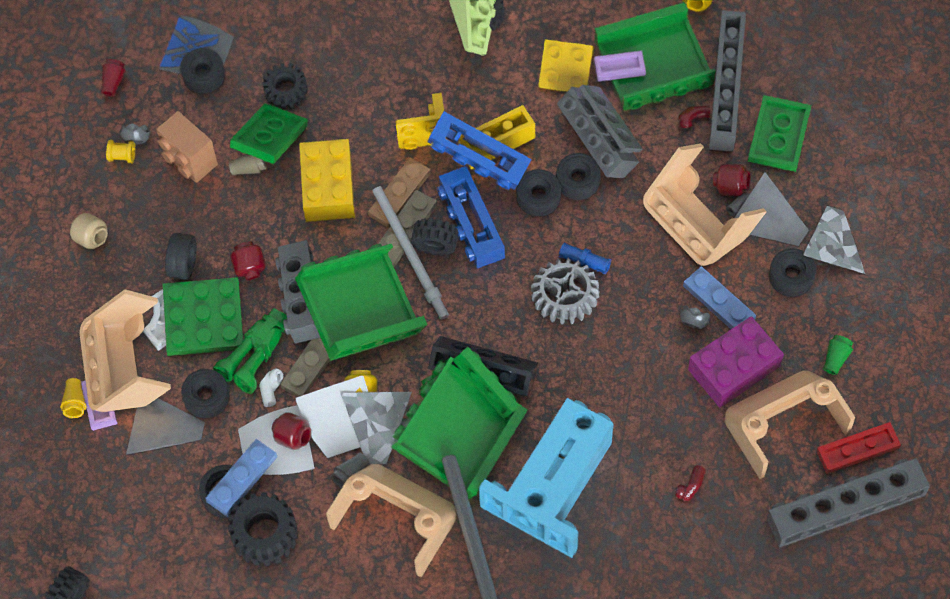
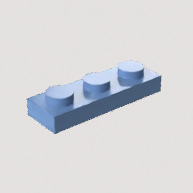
[683,266,756,329]
[206,439,278,517]

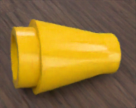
[60,378,87,418]

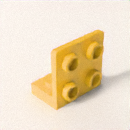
[539,40,595,91]
[396,93,444,150]

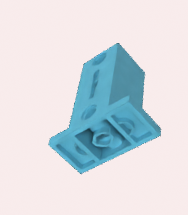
[479,398,613,558]

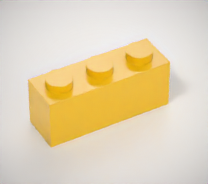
[459,105,535,170]

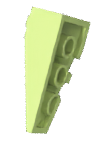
[449,0,496,55]

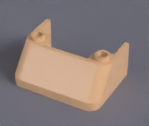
[643,143,767,266]
[80,290,171,412]
[725,371,855,479]
[327,464,456,577]

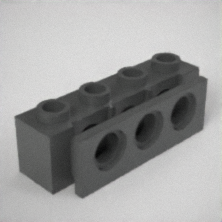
[557,85,642,178]

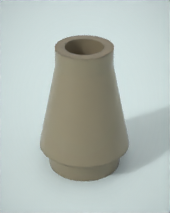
[229,154,267,176]

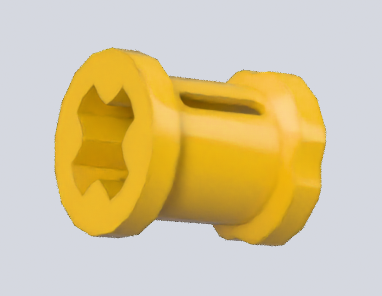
[106,140,135,163]

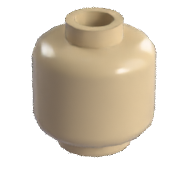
[70,213,108,249]

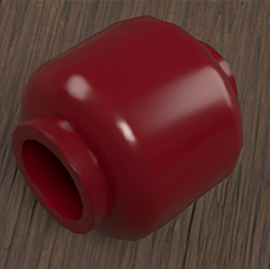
[713,164,751,196]
[230,241,266,281]
[272,412,312,450]

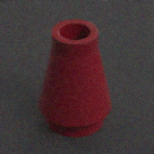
[101,59,126,97]

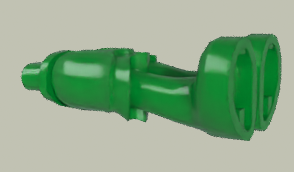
[213,308,287,394]

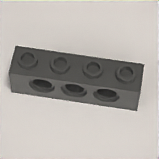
[275,240,320,343]

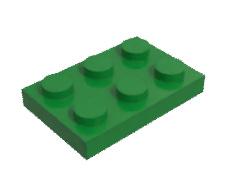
[748,95,812,172]
[230,103,308,164]

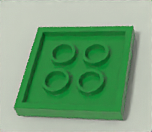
[163,277,243,356]

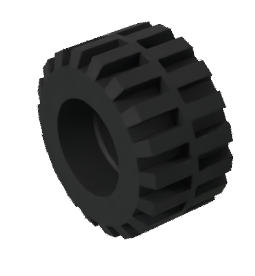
[228,492,298,566]

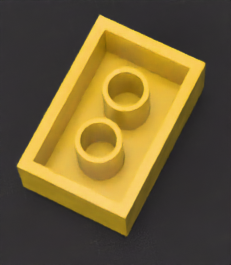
[300,139,355,222]

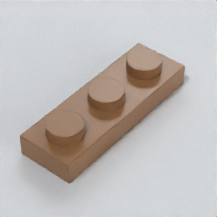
[368,158,431,228]

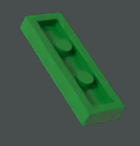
[453,347,519,419]

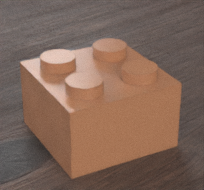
[156,111,218,183]

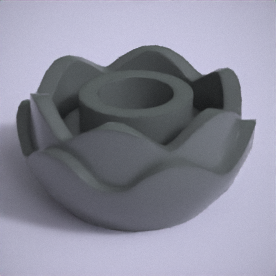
[120,124,151,144]
[680,305,711,330]

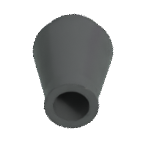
[331,453,369,489]

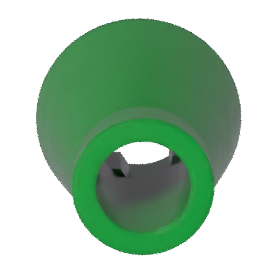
[823,335,853,375]

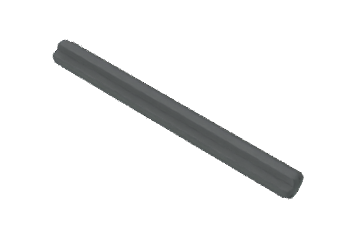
[442,455,498,599]

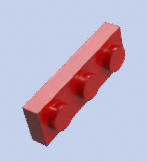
[816,422,901,474]

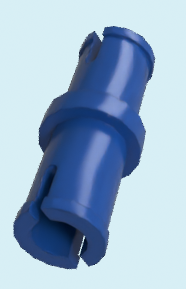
[559,242,611,274]

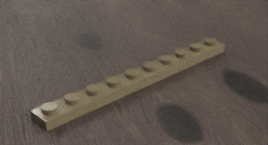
[280,190,437,397]

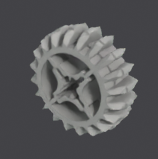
[531,257,600,325]

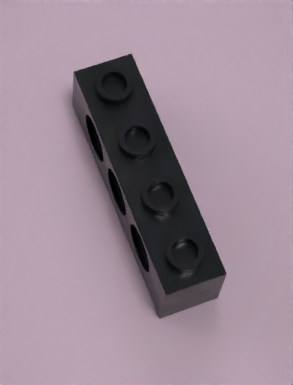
[428,336,538,396]

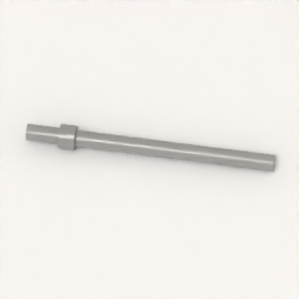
[372,186,449,320]

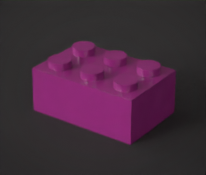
[688,316,784,408]

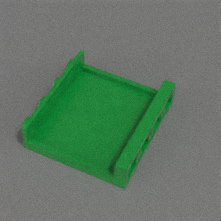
[594,2,716,111]
[295,244,428,361]
[391,357,528,499]

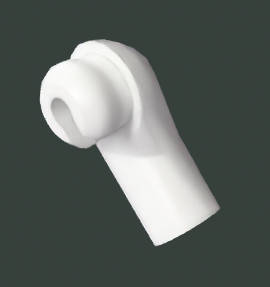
[259,369,283,407]

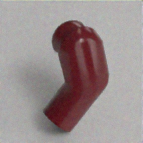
[678,106,710,128]
[675,465,706,501]

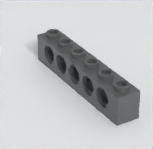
[709,10,746,152]
[767,458,930,548]

